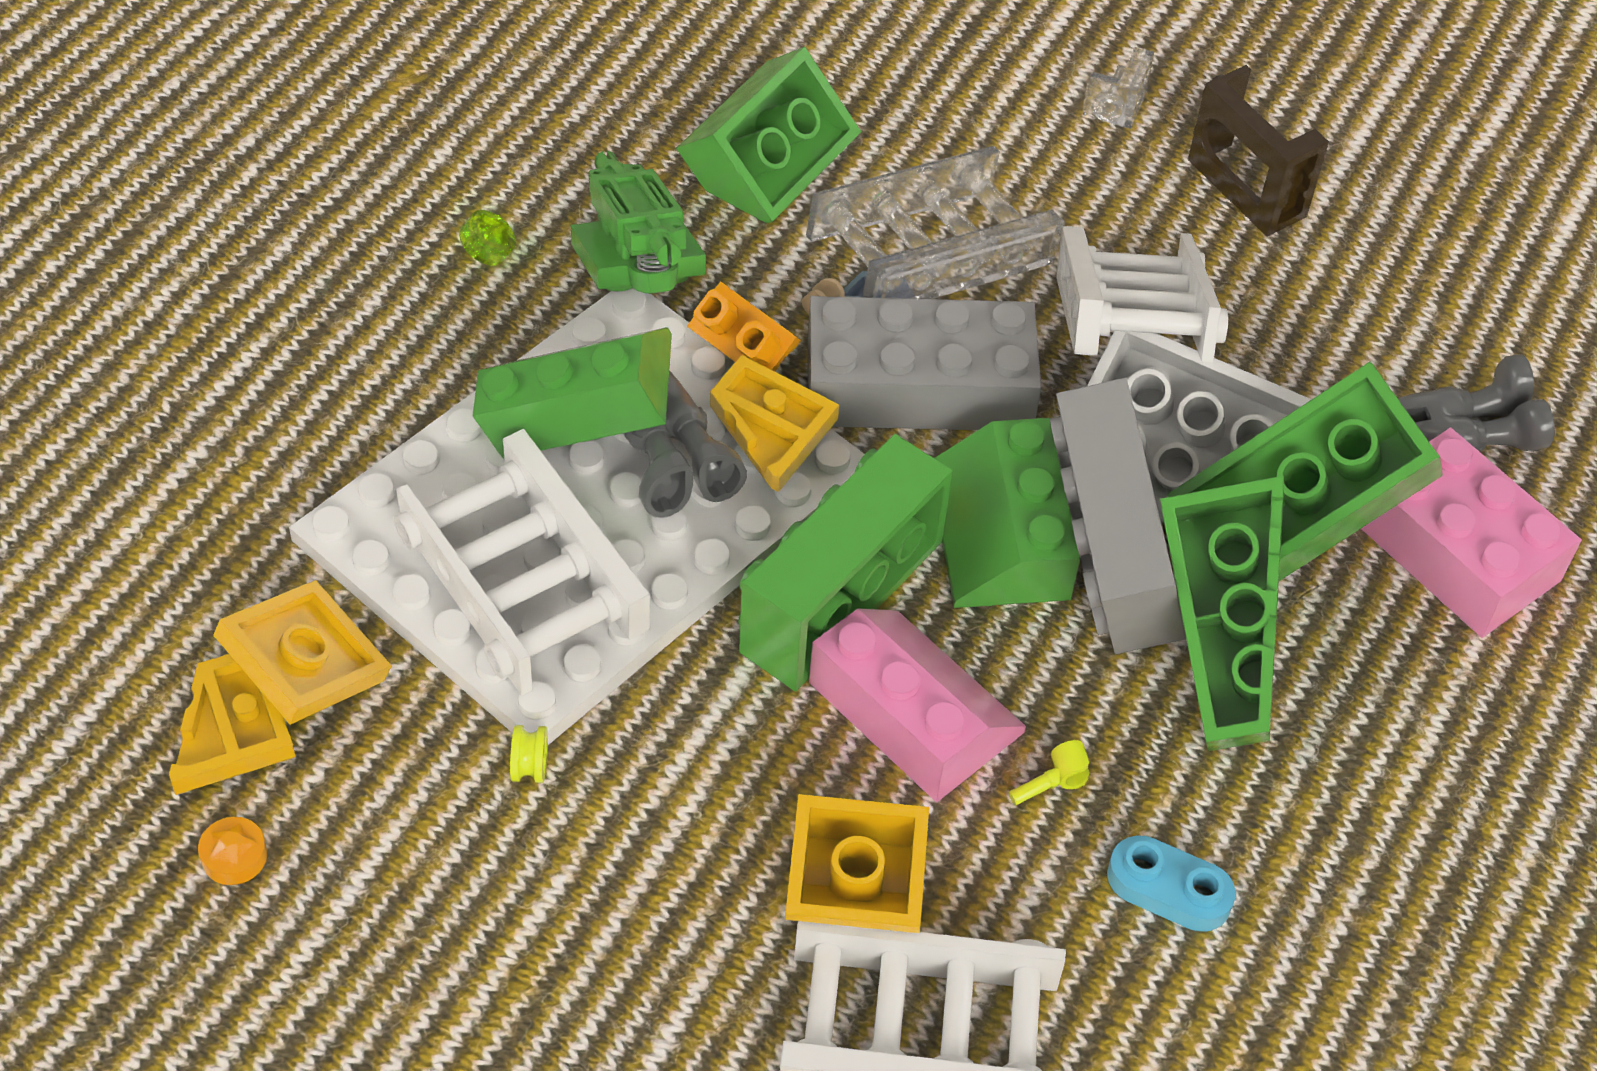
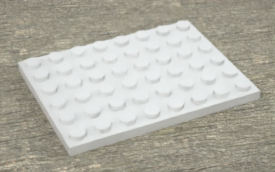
[289,288,865,745]

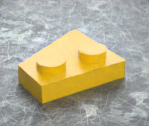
[710,355,839,492]
[169,654,296,795]

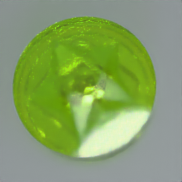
[459,210,516,266]

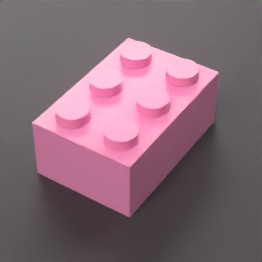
[1361,427,1582,638]

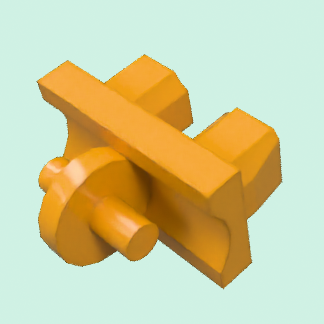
[687,281,801,372]

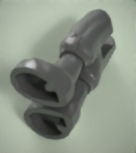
[1398,354,1555,452]
[624,370,747,518]

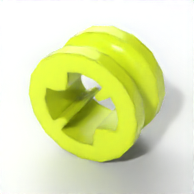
[510,725,548,783]

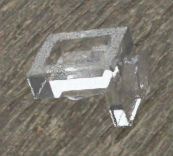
[1083,47,1154,129]

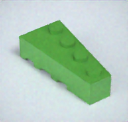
[1160,476,1284,751]

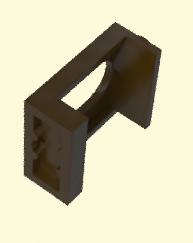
[1188,65,1329,237]

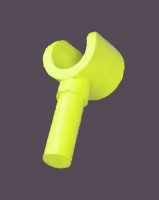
[1008,740,1090,806]

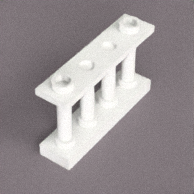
[1056,226,1228,363]
[394,429,650,695]
[780,921,1066,1071]

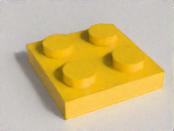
[213,580,392,725]

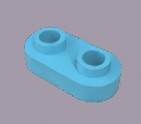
[1107,836,1236,932]

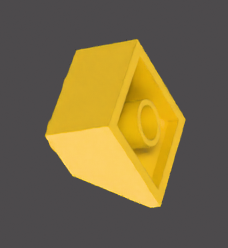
[785,794,929,933]

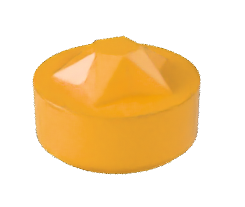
[198,817,267,885]

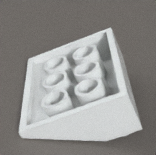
[1057,331,1312,525]

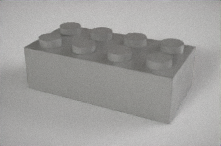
[807,296,1041,430]
[1050,377,1186,655]

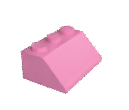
[809,608,1026,803]

